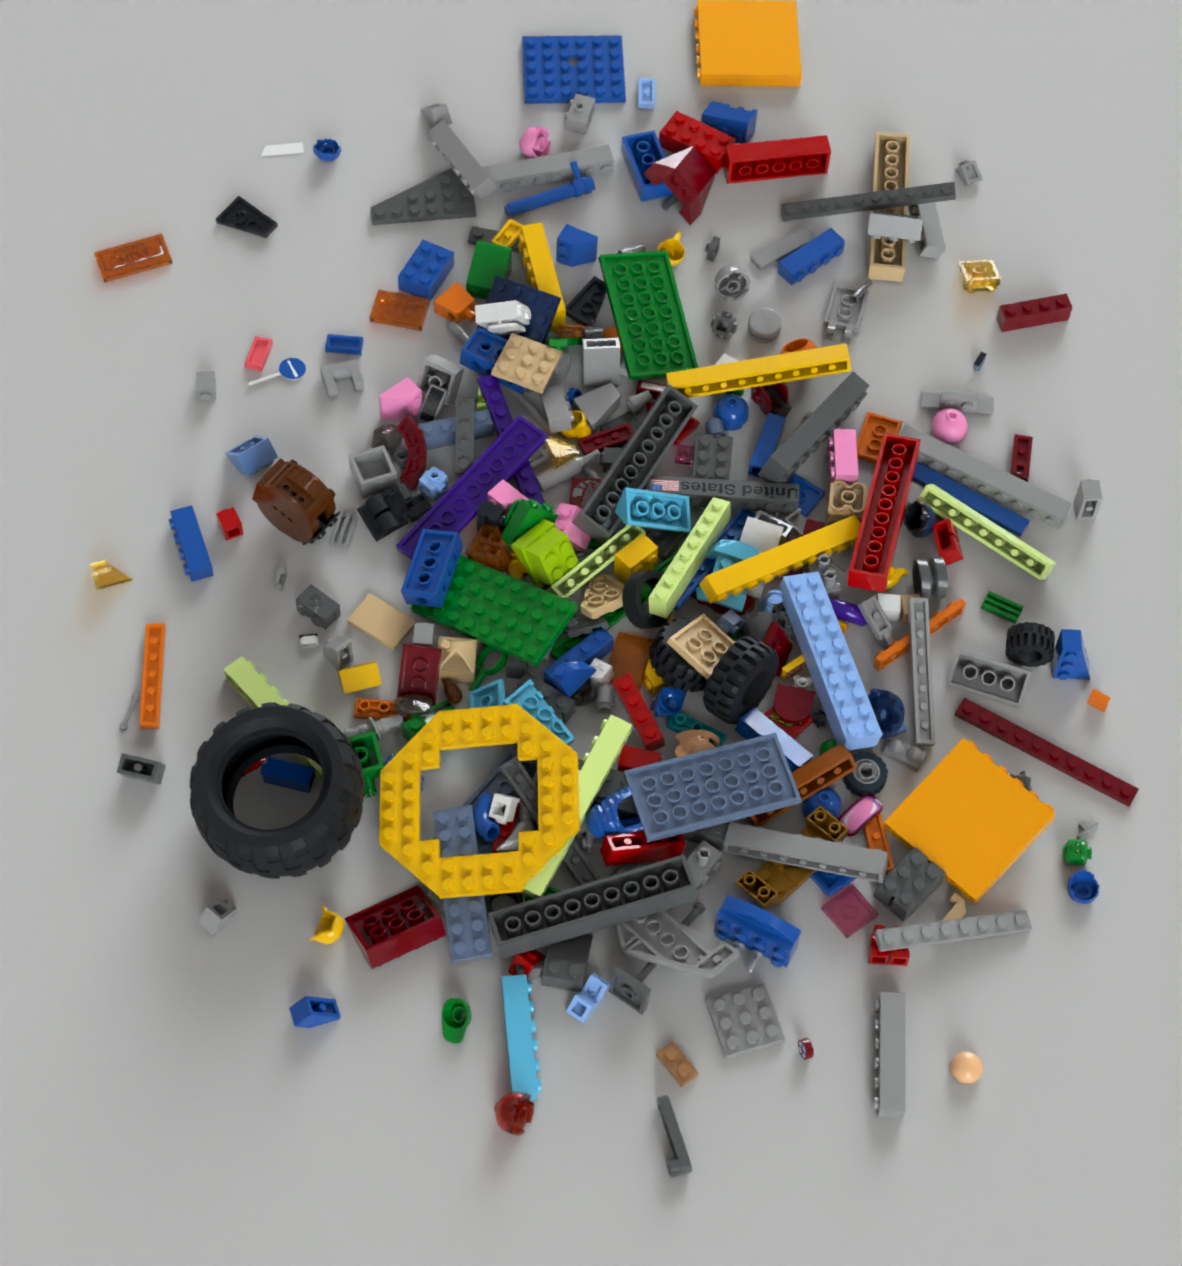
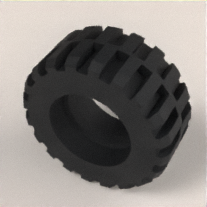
[649,618,708,692]

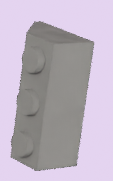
[867,210,923,243]

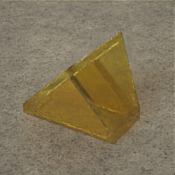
[544,434,580,469]
[89,560,133,590]

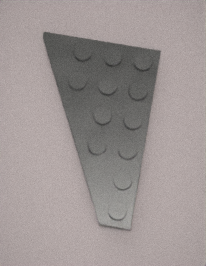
[371,166,476,225]

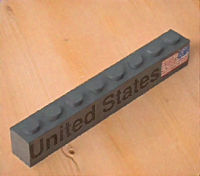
[649,475,799,513]

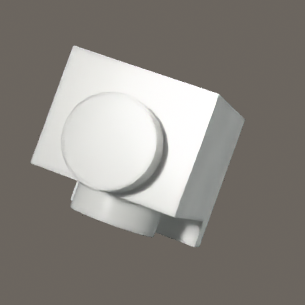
[489,793,520,825]

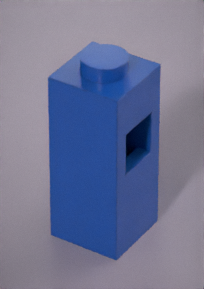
[260,757,315,793]

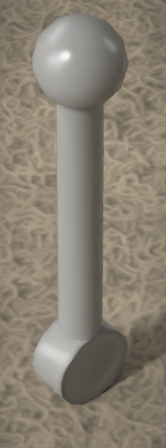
[120,694,139,731]

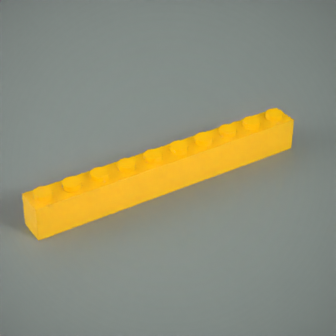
[666,343,851,398]
[699,515,861,604]

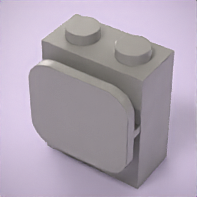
[582,338,620,386]

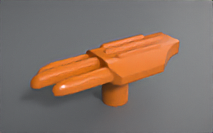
[556,325,589,338]

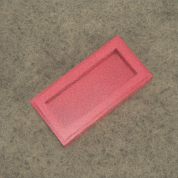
[244,336,273,372]

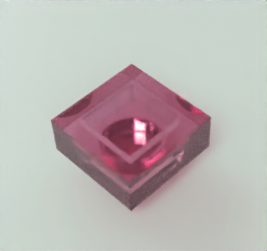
[675,444,695,465]

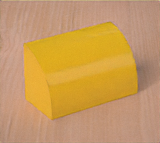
[337,661,382,694]

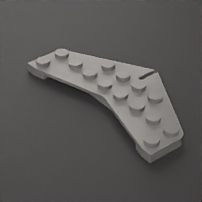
[604,863,740,978]

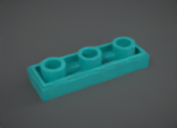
[666,712,727,747]

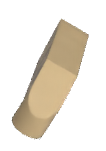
[942,892,967,944]

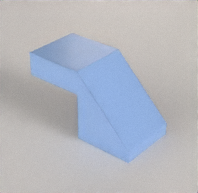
[566,972,610,1023]

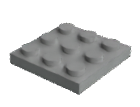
[705,983,785,1059]

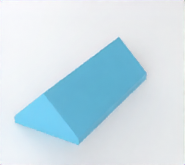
[615,487,691,533]

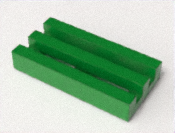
[981,591,1024,624]

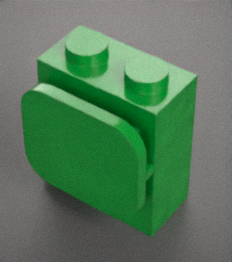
[500,499,558,547]

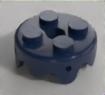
[868,689,905,739]

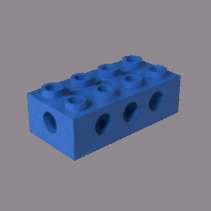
[459,327,527,394]
[401,529,463,608]

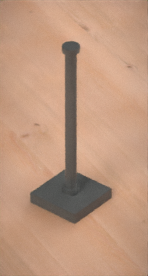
[608,902,706,1015]

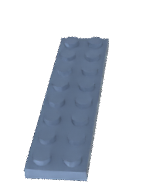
[432,805,493,963]

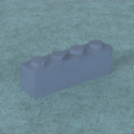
[418,409,493,450]

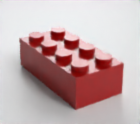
[659,111,736,174]

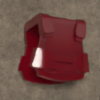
[751,383,789,415]

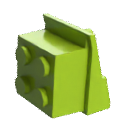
[511,519,579,588]

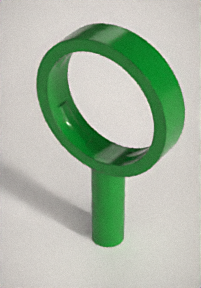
[469,645,508,691]

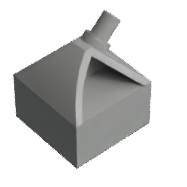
[417,354,464,406]

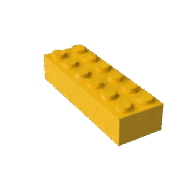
[518,222,566,332]

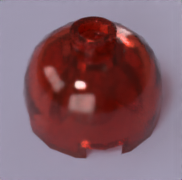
[494,1091,534,1136]

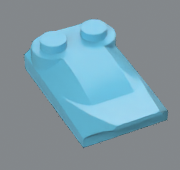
[469,679,505,708]

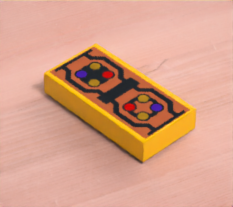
[780,654,807,682]

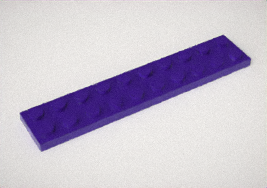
[396,415,548,560]

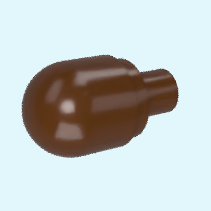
[442,678,463,704]

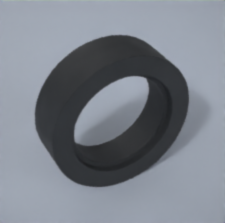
[622,570,672,629]

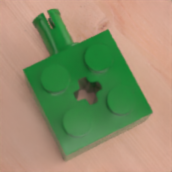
[348,731,385,798]

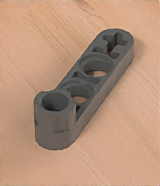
[657,1095,692,1178]

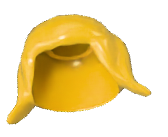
[656,232,685,267]
[309,904,344,944]

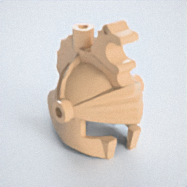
[674,730,720,758]

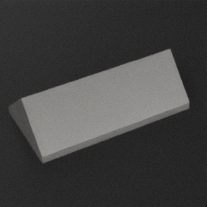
[946,648,1032,708]

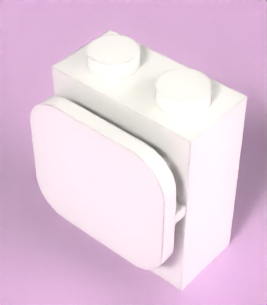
[475,300,531,335]

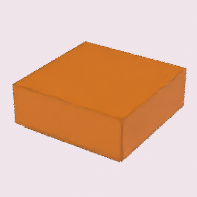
[1087,689,1111,712]

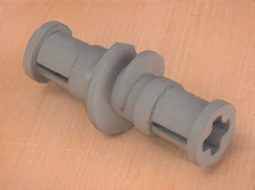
[343,712,404,740]

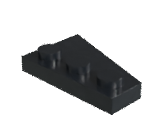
[215,196,278,238]
[565,276,607,327]

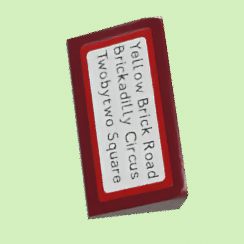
[636,380,668,400]

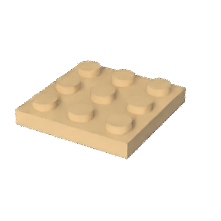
[491,333,563,394]
[667,613,735,680]

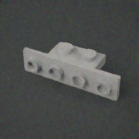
[921,391,993,415]

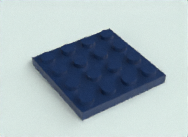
[476,276,561,344]

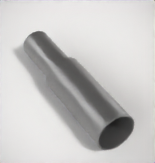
[850,279,873,303]

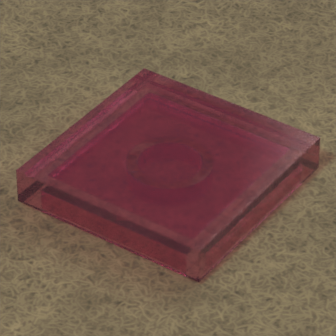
[821,884,879,939]

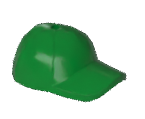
[442,998,472,1043]

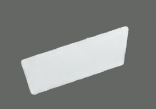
[261,142,304,157]

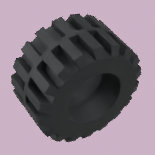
[1005,622,1055,667]

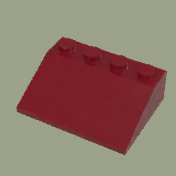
[344,885,446,969]

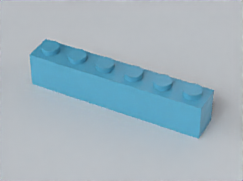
[502,974,542,1102]

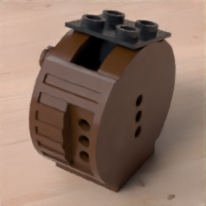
[252,458,341,545]

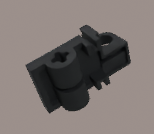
[357,485,432,542]

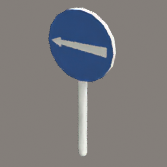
[248,358,306,386]

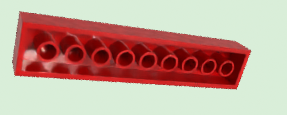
[847,433,921,593]

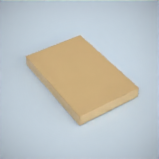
[347,593,416,651]

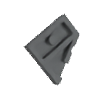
[563,613,610,638]

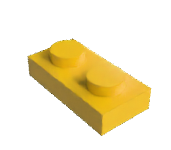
[491,219,522,248]

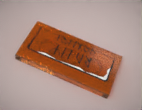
[94,234,173,283]

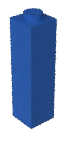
[748,413,786,478]

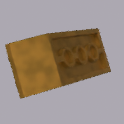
[735,806,849,908]

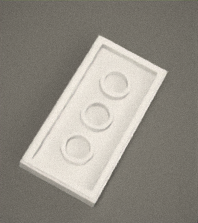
[739,516,784,599]

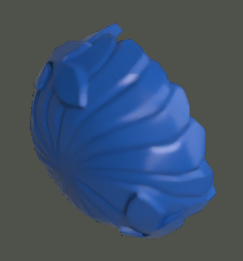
[313,138,341,162]
[1067,870,1100,904]

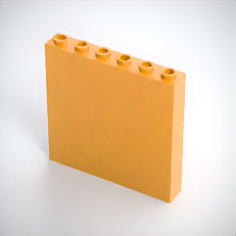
[694,0,802,87]
[884,738,1055,905]

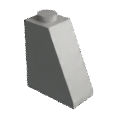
[573,382,622,435]

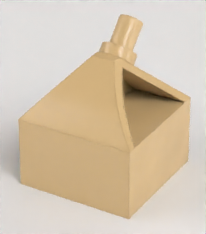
[438,637,478,684]

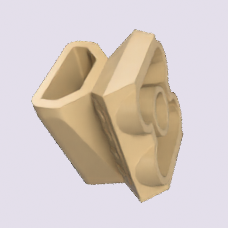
[826,480,868,525]

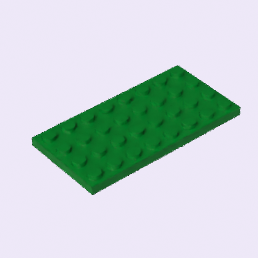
[598,250,699,380]
[411,555,578,667]

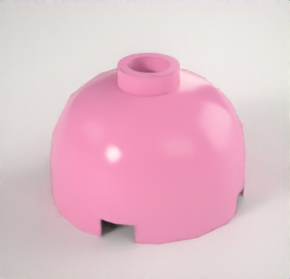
[519,127,551,159]
[931,408,968,445]

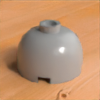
[715,265,750,301]

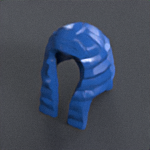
[585,787,643,838]

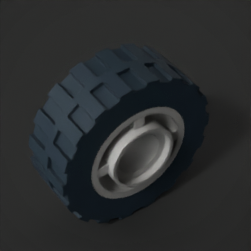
[843,752,888,797]

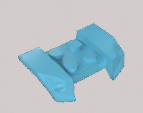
[696,540,760,612]

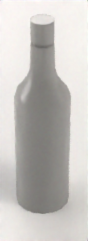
[535,449,601,492]

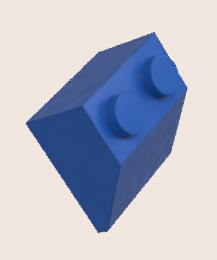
[556,224,598,267]

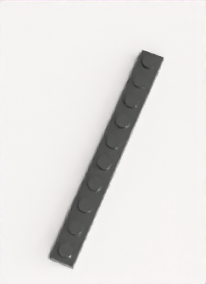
[782,182,956,221]

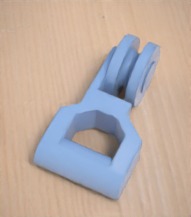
[758,590,783,612]

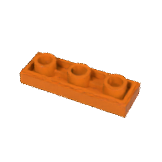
[354,698,415,723]

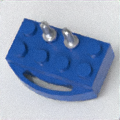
[713,895,801,973]

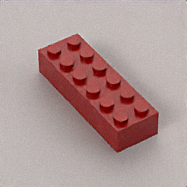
[723,135,831,184]

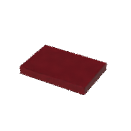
[396,643,442,706]

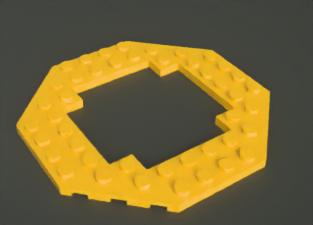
[379,704,580,899]

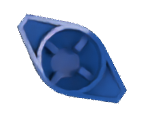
[650,687,687,717]

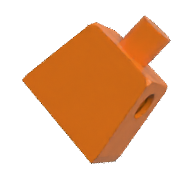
[434,282,476,324]

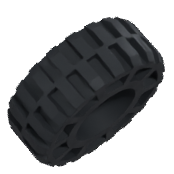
[703,636,779,724]

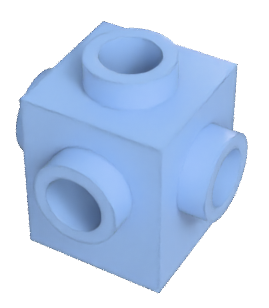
[419,466,448,500]

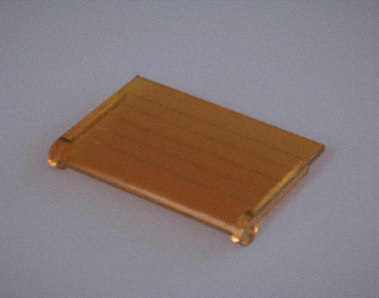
[608,632,654,690]

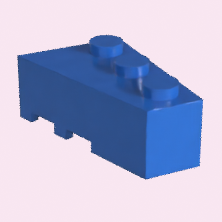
[701,101,758,144]
[1051,629,1090,680]

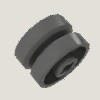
[912,556,948,599]

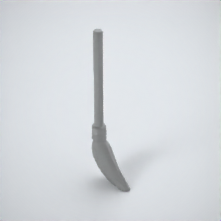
[496,744,536,853]

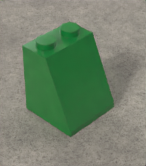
[466,240,512,299]

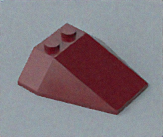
[643,146,717,225]

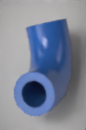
[473,791,500,842]

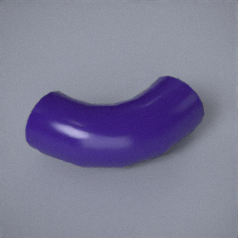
[829,598,867,626]

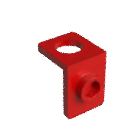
[508,949,545,978]

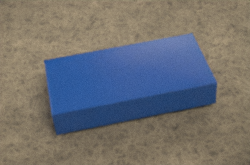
[325,334,364,355]

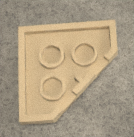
[580,573,624,619]

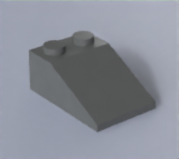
[542,934,593,992]

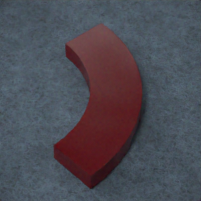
[396,414,427,491]

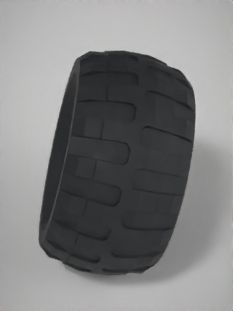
[190,702,365,879]

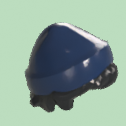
[904,501,937,538]

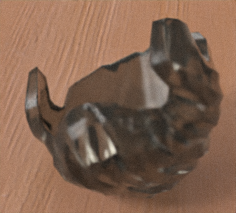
[371,424,402,454]
[564,678,597,707]

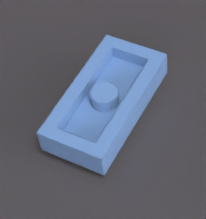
[638,78,655,109]

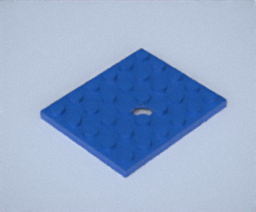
[522,35,626,104]

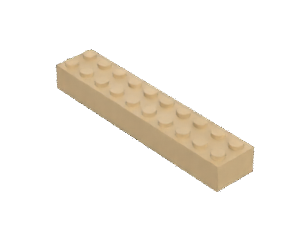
[867,132,910,282]

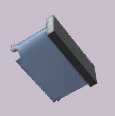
[974,352,987,372]

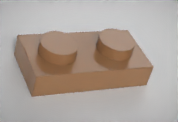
[656,1041,698,1087]

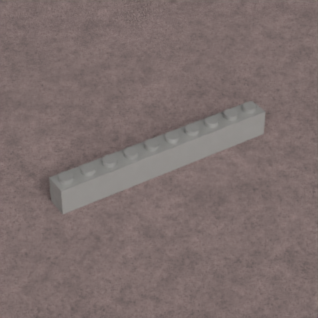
[899,424,1071,529]

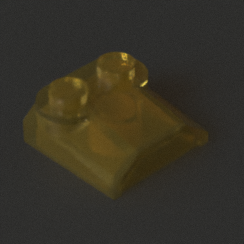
[958,259,1001,293]

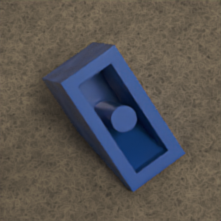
[549,661,596,697]
[289,996,341,1028]

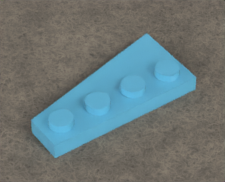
[503,679,574,746]

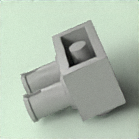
[805,554,842,599]

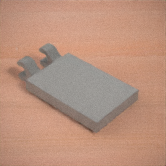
[823,283,869,344]

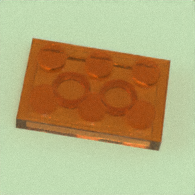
[370,290,430,331]

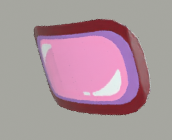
[838,794,883,836]

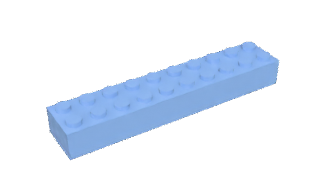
[778,571,882,751]

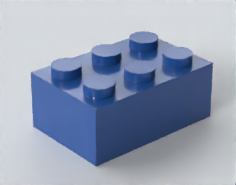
[398,239,454,302]

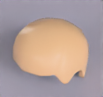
[949,1052,983,1084]

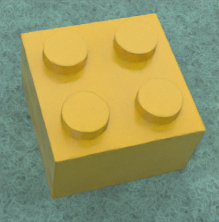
[614,533,658,584]

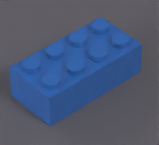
[621,130,674,202]

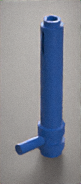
[504,161,595,217]

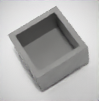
[349,445,397,497]

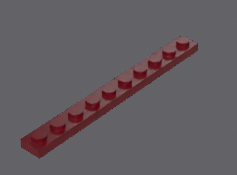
[954,698,1139,807]

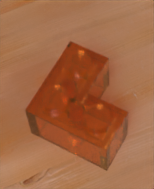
[466,524,513,573]

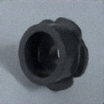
[813,709,826,728]

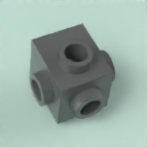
[711,311,738,339]

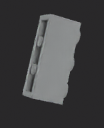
[539,385,574,434]

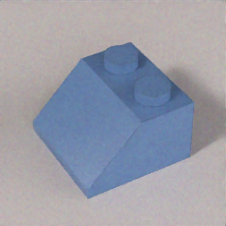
[225,436,278,476]

